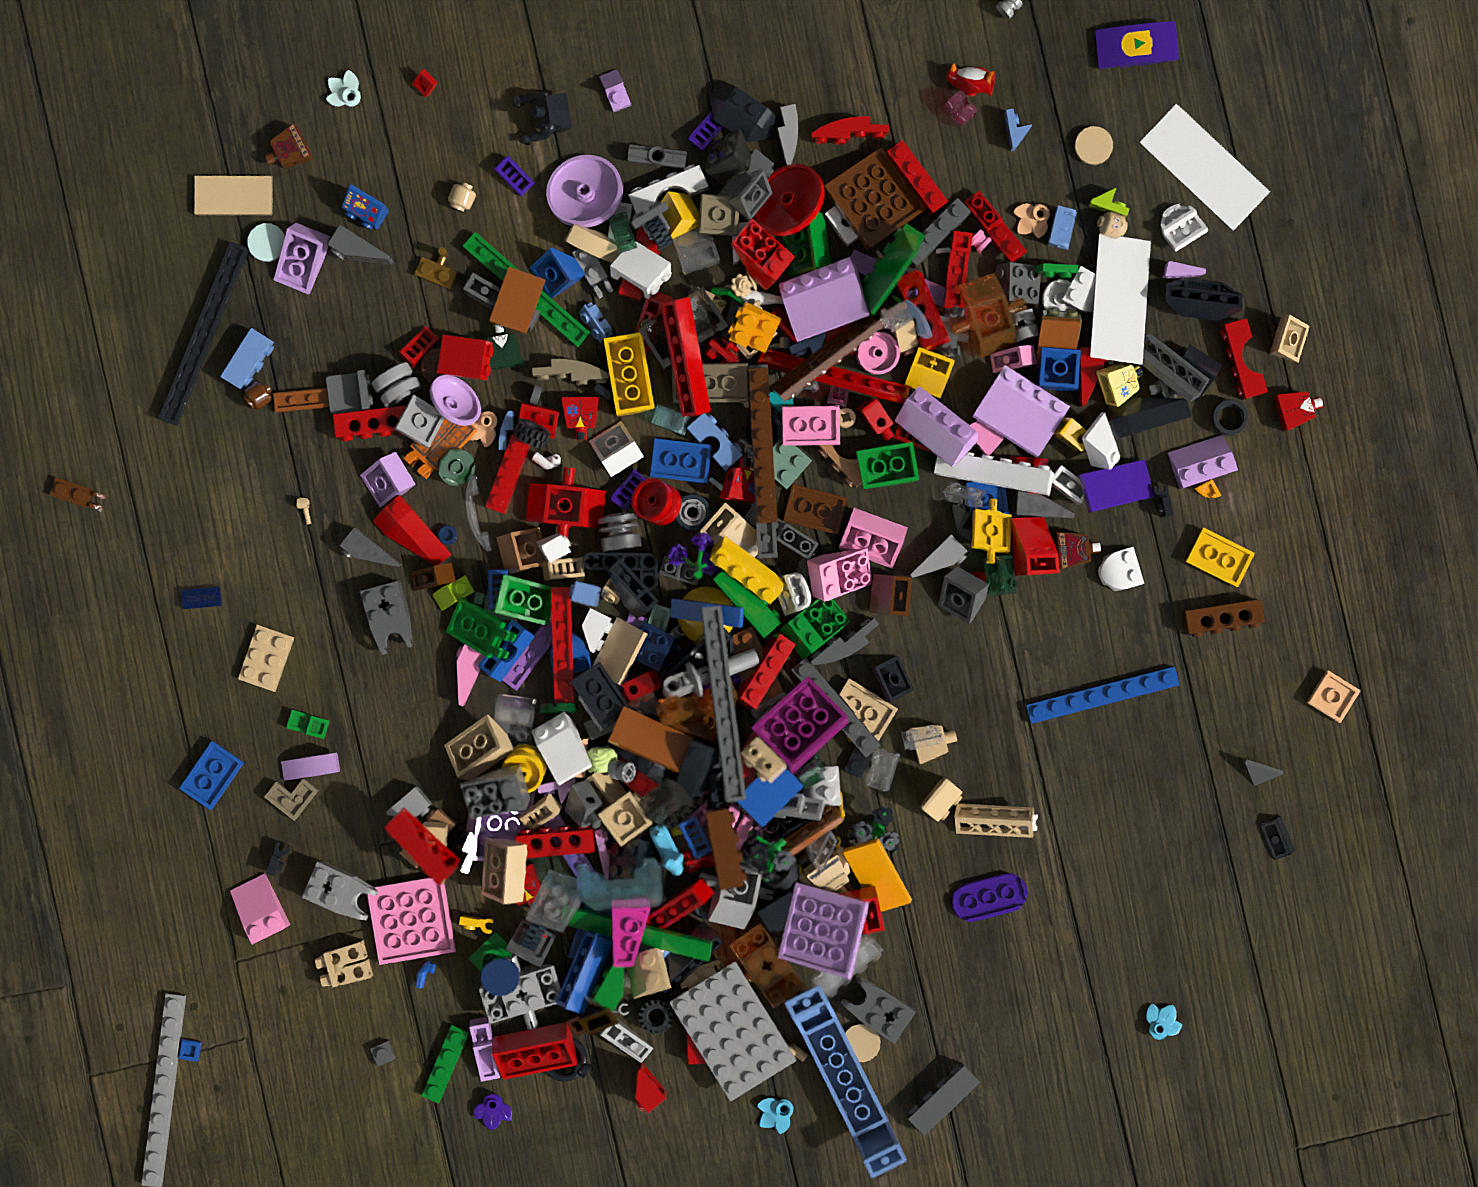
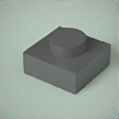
[370,1040,396,1066]

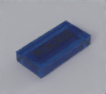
[181,587,222,609]

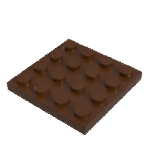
[824,147,927,250]

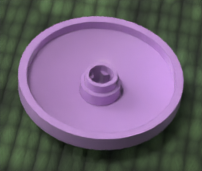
[546,155,623,227]

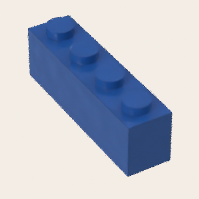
[555,931,613,1014]

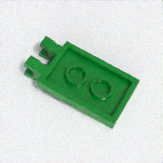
[446,597,517,659]

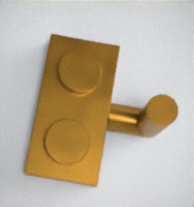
[415,247,458,290]

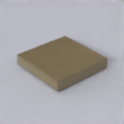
[699,194,739,237]

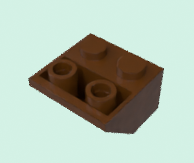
[869,574,912,616]

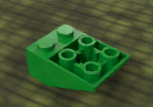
[779,599,851,659]
[592,957,625,1012]

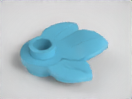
[1146,1004,1182,1040]
[758,1098,793,1134]

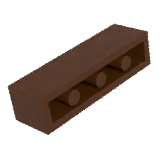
[706,808,747,890]

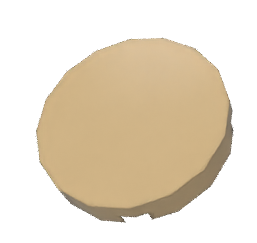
[1074,126,1113,165]
[845,1023,881,1062]

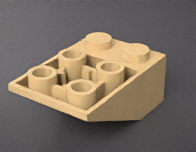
[700,503,758,558]

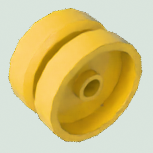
[502,744,547,793]

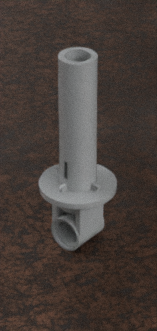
[663,648,759,700]

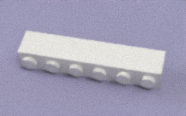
[934,452,1054,495]

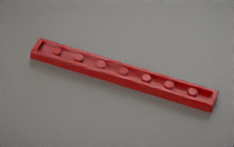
[758,349,910,404]

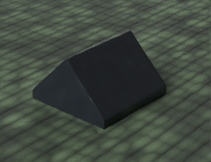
[871,656,914,703]

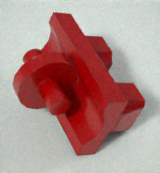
[706,337,741,363]

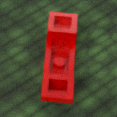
[944,231,973,308]

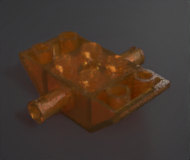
[951,273,1027,358]
[729,923,805,1009]

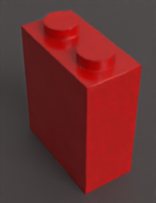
[437,335,494,381]

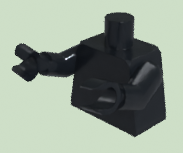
[512,91,572,145]

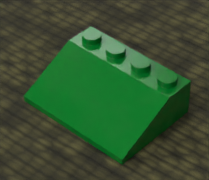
[862,223,925,314]

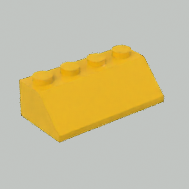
[604,332,655,416]

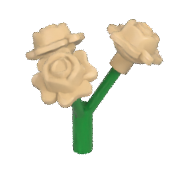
[711,270,762,309]

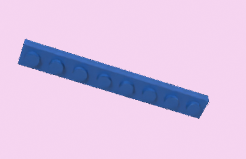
[1026,667,1180,724]

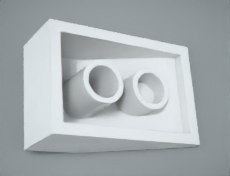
[531,712,592,785]

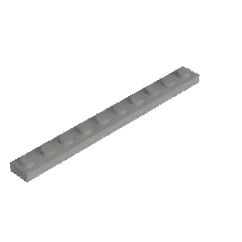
[142,993,186,1187]

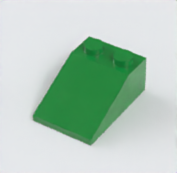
[856,442,919,489]
[494,574,554,626]

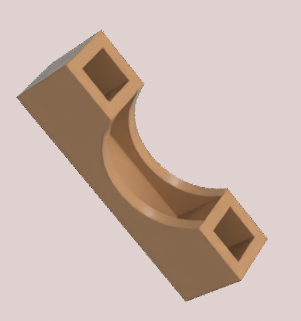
[818,445,862,488]

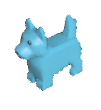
[649,821,683,876]

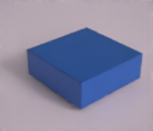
[178,1039,202,1062]

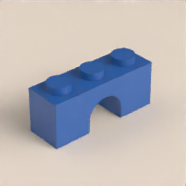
[478,620,535,682]

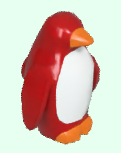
[946,63,995,96]

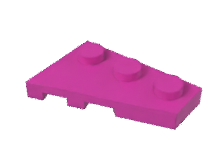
[612,907,651,967]

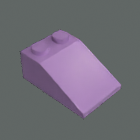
[274,223,331,294]

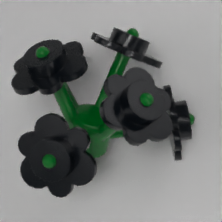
[847,806,902,854]
[742,825,795,882]

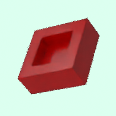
[412,69,438,97]

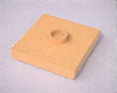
[1306,670,1361,723]

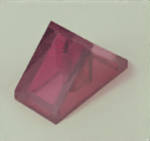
[826,385,849,409]

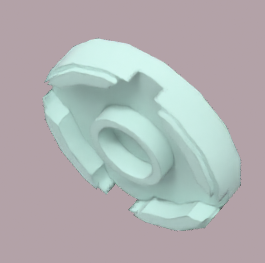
[248,223,285,262]

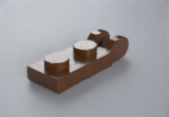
[50,477,106,511]

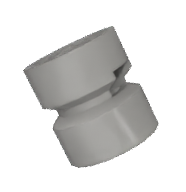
[1009,309,1039,342]

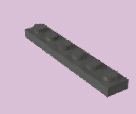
[792,658,881,758]

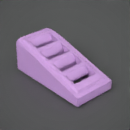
[1163,261,1206,278]

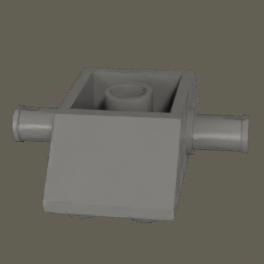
[698,849,774,929]
[479,954,561,1029]

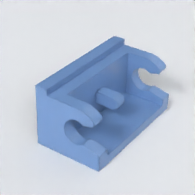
[1047,205,1077,250]

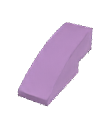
[281,752,340,780]
[469,1017,500,1081]

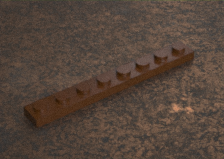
[749,368,777,524]

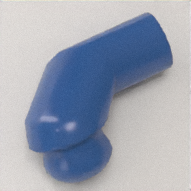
[414,961,436,988]

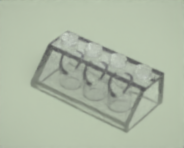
[809,933,883,999]

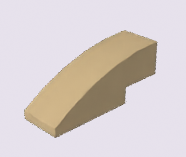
[565,223,627,263]

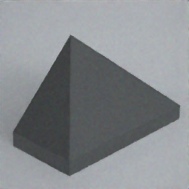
[1242,759,1283,786]

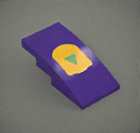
[1095,21,1179,69]

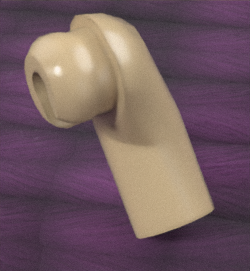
[788,1044,808,1062]

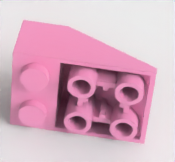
[807,548,872,601]

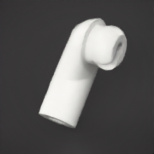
[532,452,561,469]

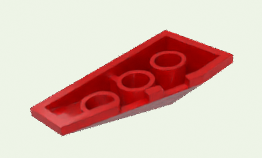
[373,495,452,566]

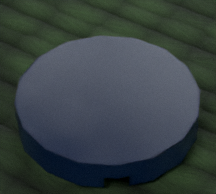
[481,957,520,996]

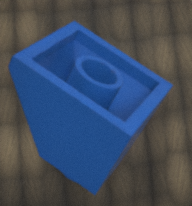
[529,248,585,298]

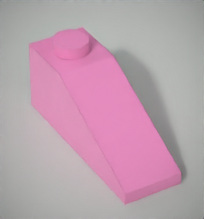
[456,644,484,706]

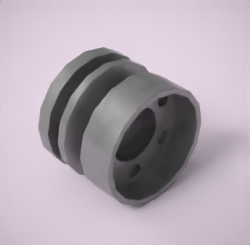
[597,512,642,552]

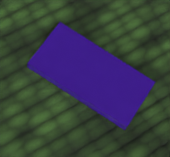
[1079,460,1154,513]

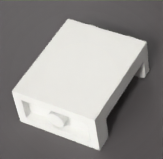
[610,240,671,299]

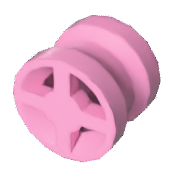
[971,230,992,253]

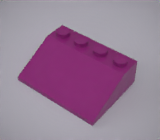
[752,676,849,774]

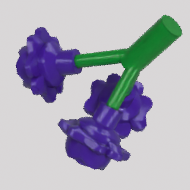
[668,532,719,578]

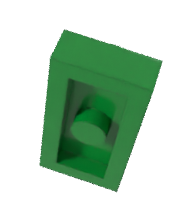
[1035,263,1078,278]

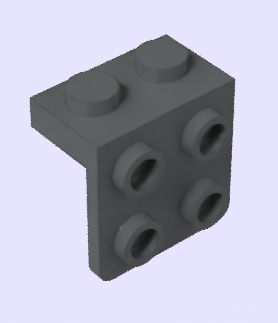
[995,262,1040,304]
[326,370,373,414]

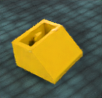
[904,347,955,398]

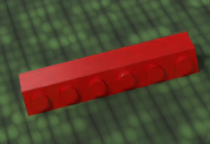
[660,297,711,417]

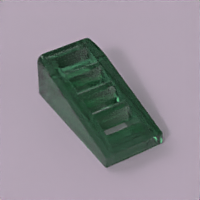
[608,212,637,253]

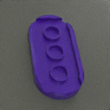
[952,873,1028,922]

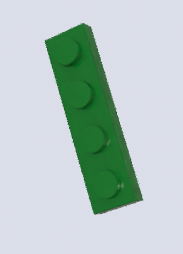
[422,1024,470,1103]

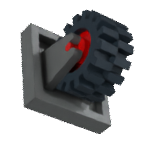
[630,201,674,250]
[506,914,556,967]

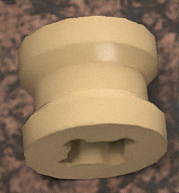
[840,408,856,428]

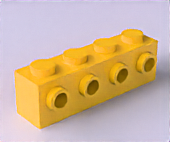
[710,535,785,604]

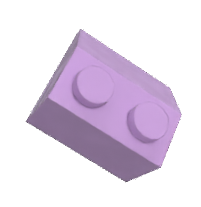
[360,452,416,508]

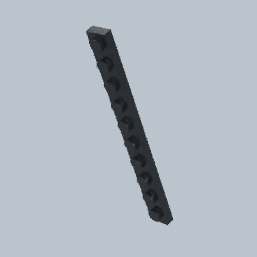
[158,241,249,426]

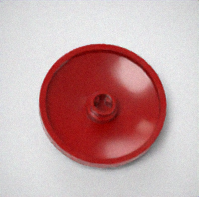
[754,164,825,236]

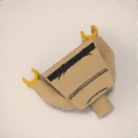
[798,836,850,894]

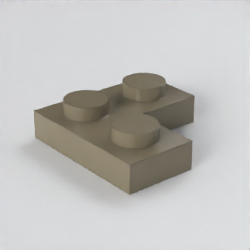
[265,779,319,821]

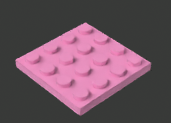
[367,878,456,965]

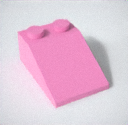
[230,874,291,944]

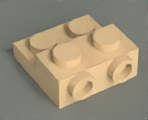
[598,791,653,846]

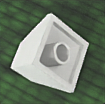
[1082,412,1120,470]

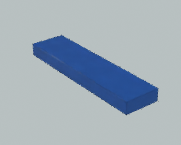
[670,598,744,627]

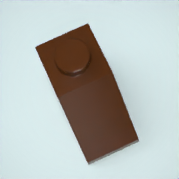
[411,563,456,591]

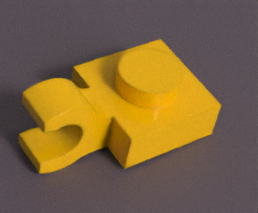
[459,915,494,934]

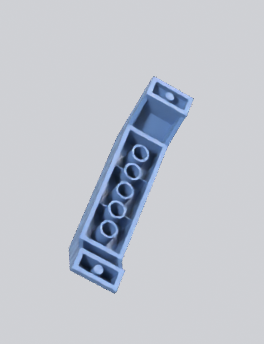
[785,985,907,1178]

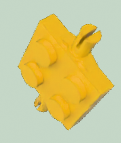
[971,499,1012,564]

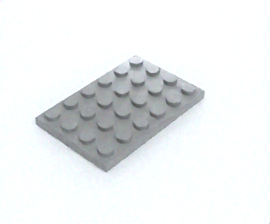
[669,961,796,1101]

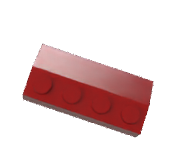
[492,1022,577,1080]

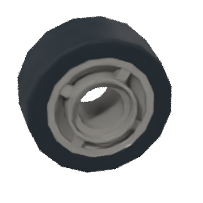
[676,494,711,531]

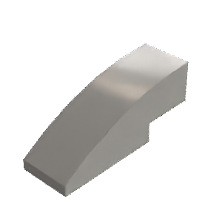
[777,104,798,166]

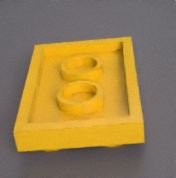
[1185,527,1255,588]

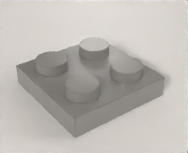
[394,395,445,448]

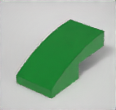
[286,709,329,739]

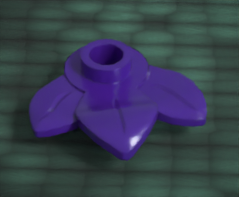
[474,1093,512,1130]

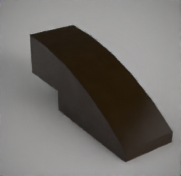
[566,1006,619,1036]

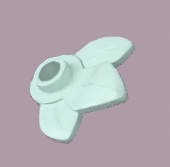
[326,70,361,107]

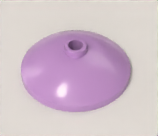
[430,375,481,426]

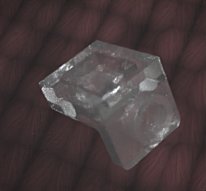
[880,303,912,333]

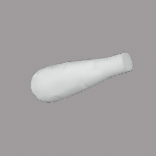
[739,290,784,305]

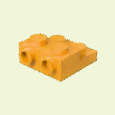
[728,302,781,353]

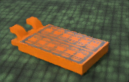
[404,419,478,479]

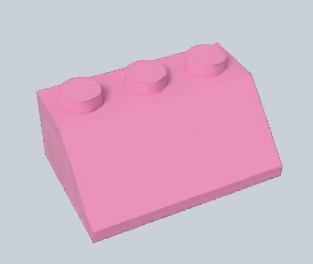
[838,508,908,568]

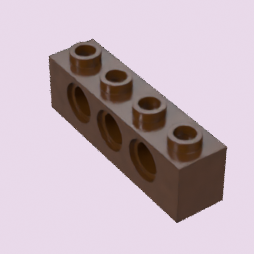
[1182,599,1265,637]

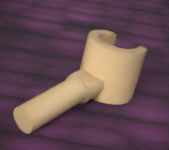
[297,498,311,525]

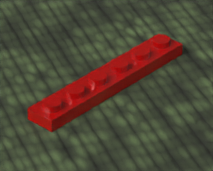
[551,587,574,704]

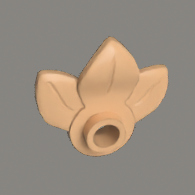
[1014,203,1050,238]
[469,411,498,447]

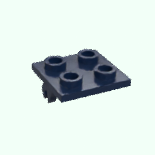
[635,621,683,672]

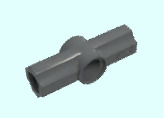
[628,145,687,169]

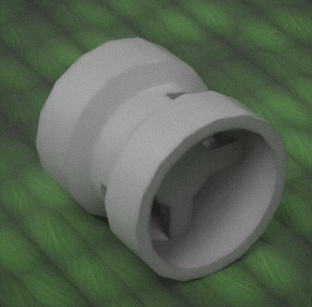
[996,0,1023,19]
[608,760,636,782]

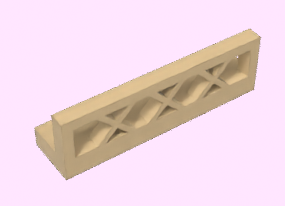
[955,804,1034,838]

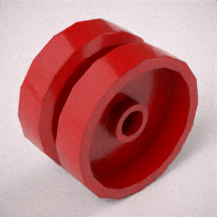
[632,478,681,526]

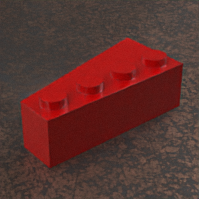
[385,807,460,887]

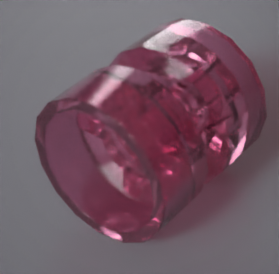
[943,90,979,127]

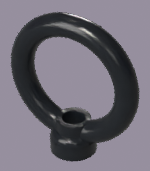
[545,1037,591,1082]

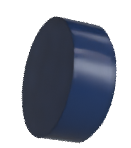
[438,525,458,545]

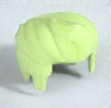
[587,745,618,774]

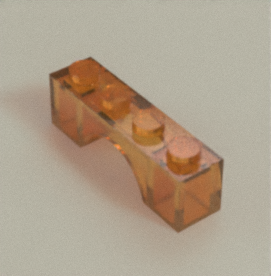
[656,680,738,726]

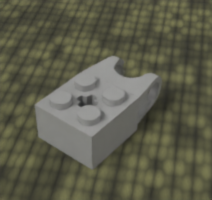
[302,861,378,920]

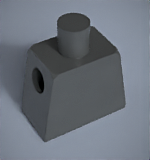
[565,780,603,828]

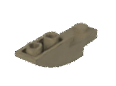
[532,359,611,386]

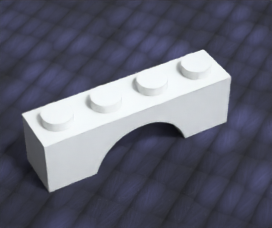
[629,165,708,214]

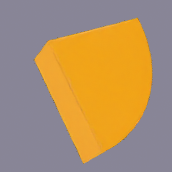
[1194,479,1221,498]

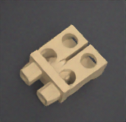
[315,940,373,987]

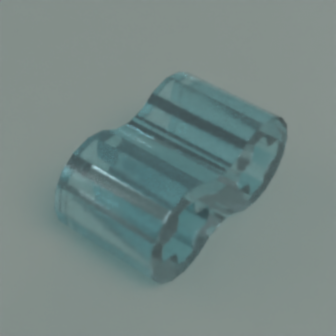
[651,405,691,436]

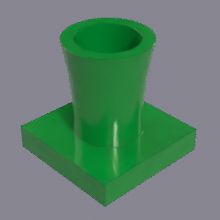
[468,931,523,972]

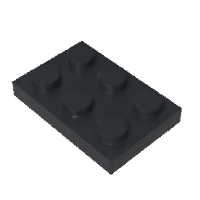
[568,662,632,731]

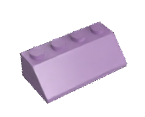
[895,386,978,468]

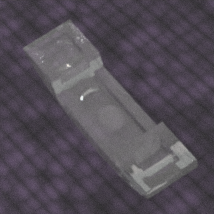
[466,475,492,552]

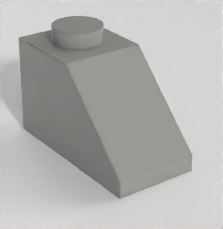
[386,786,432,817]

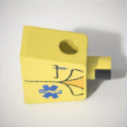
[1096,363,1143,407]

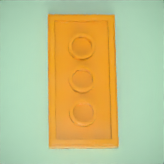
[843,839,912,912]

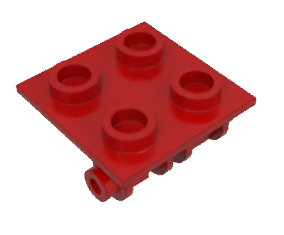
[682,843,716,874]

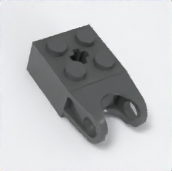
[360,581,413,655]
[841,976,916,1044]

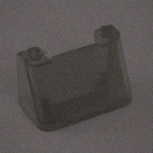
[638,286,728,369]

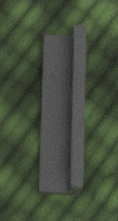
[1142,333,1210,402]

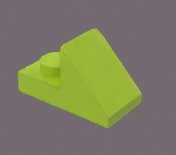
[1089,188,1130,218]
[432,575,475,611]

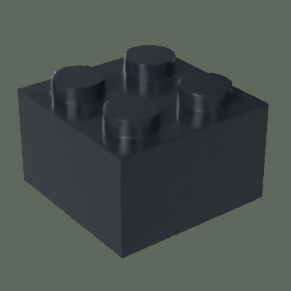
[608,839,655,885]

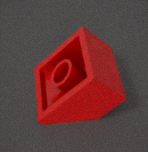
[635,1062,667,1113]

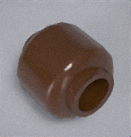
[242,381,272,410]

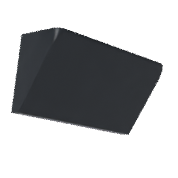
[1260,816,1295,860]

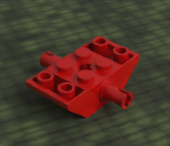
[526,467,606,539]

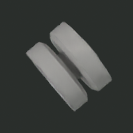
[371,362,422,407]

